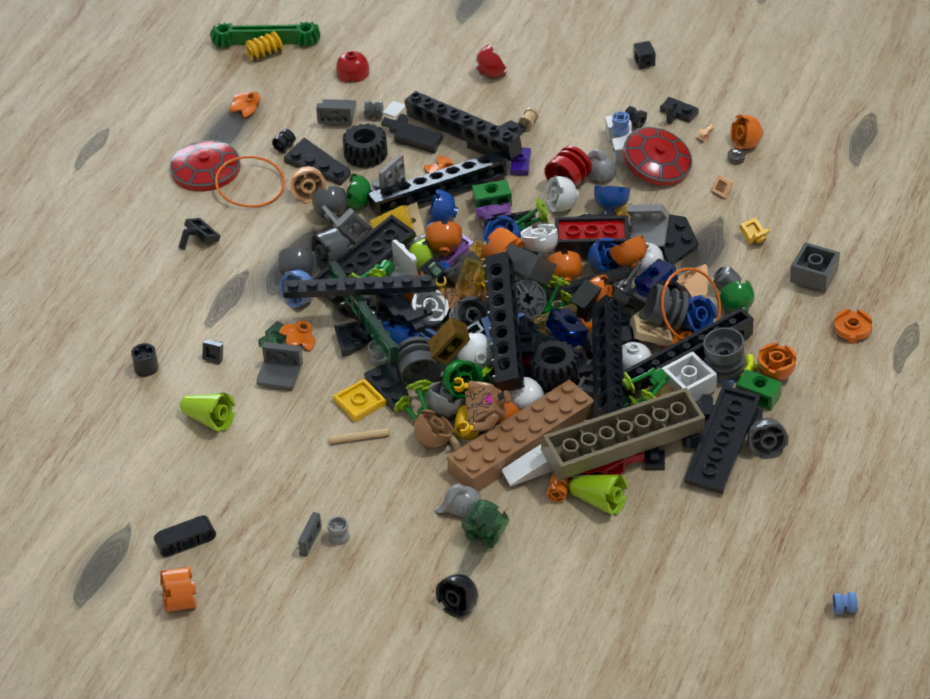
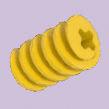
[246,32,283,61]

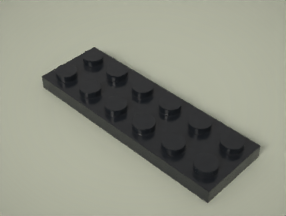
[313,214,417,304]
[684,385,761,494]

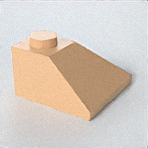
[675,264,708,297]

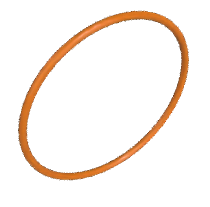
[215,156,285,208]
[661,267,721,340]

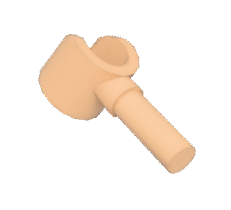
[698,125,714,142]

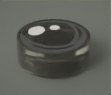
[727,148,745,165]

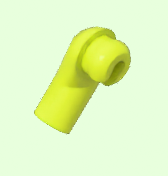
[739,354,757,377]

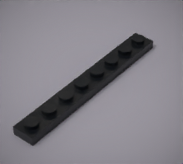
[283,274,436,299]

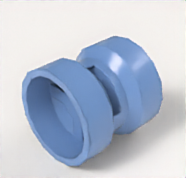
[612,111,629,136]
[833,592,858,615]

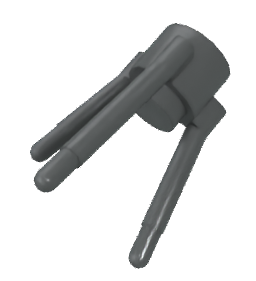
[612,263,649,294]

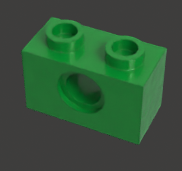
[472,180,512,208]
[736,369,782,411]

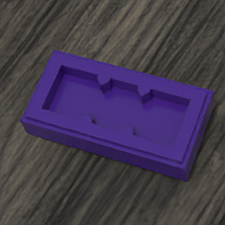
[510,147,531,176]

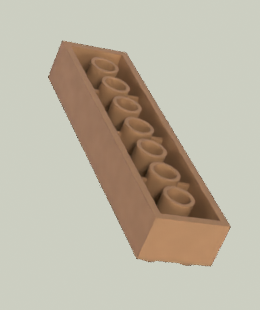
[447,380,594,492]

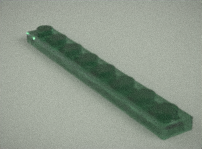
[329,261,399,364]

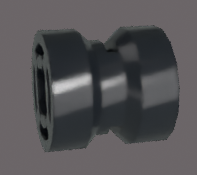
[625,106,647,128]
[272,129,296,152]

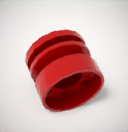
[544,145,592,188]

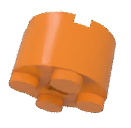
[481,227,524,260]
[160,566,196,612]

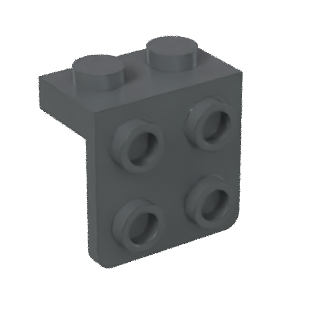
[256,342,303,389]

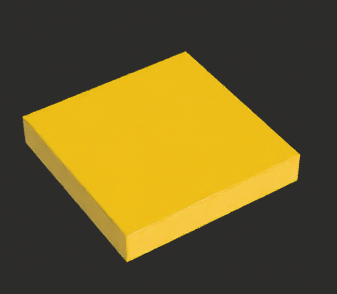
[332,379,387,422]

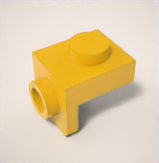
[739,217,770,245]

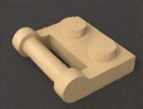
[630,315,673,347]

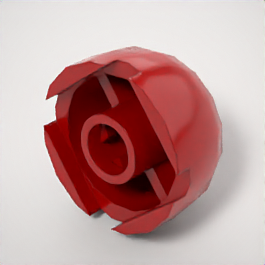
[476,44,507,79]
[336,51,370,83]

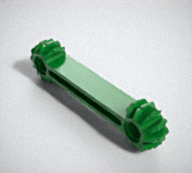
[210,21,321,48]

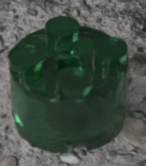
[461,499,509,548]

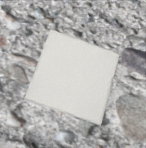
[383,101,405,117]

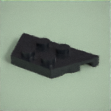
[660,214,699,267]

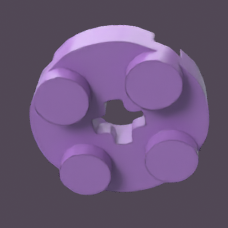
[475,203,511,219]

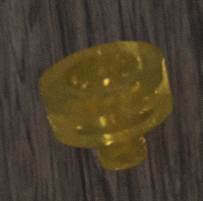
[615,203,632,220]
[469,240,485,260]

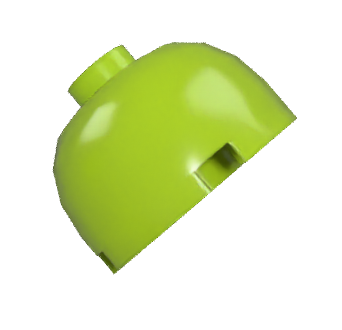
[409,238,436,274]

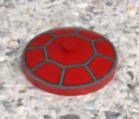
[622,127,692,186]
[170,140,241,191]

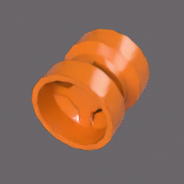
[546,474,570,502]

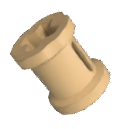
[518,107,539,130]

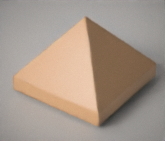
[711,174,734,198]

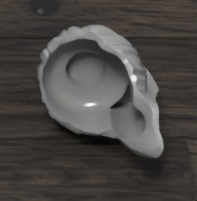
[588,149,616,182]
[435,484,482,518]

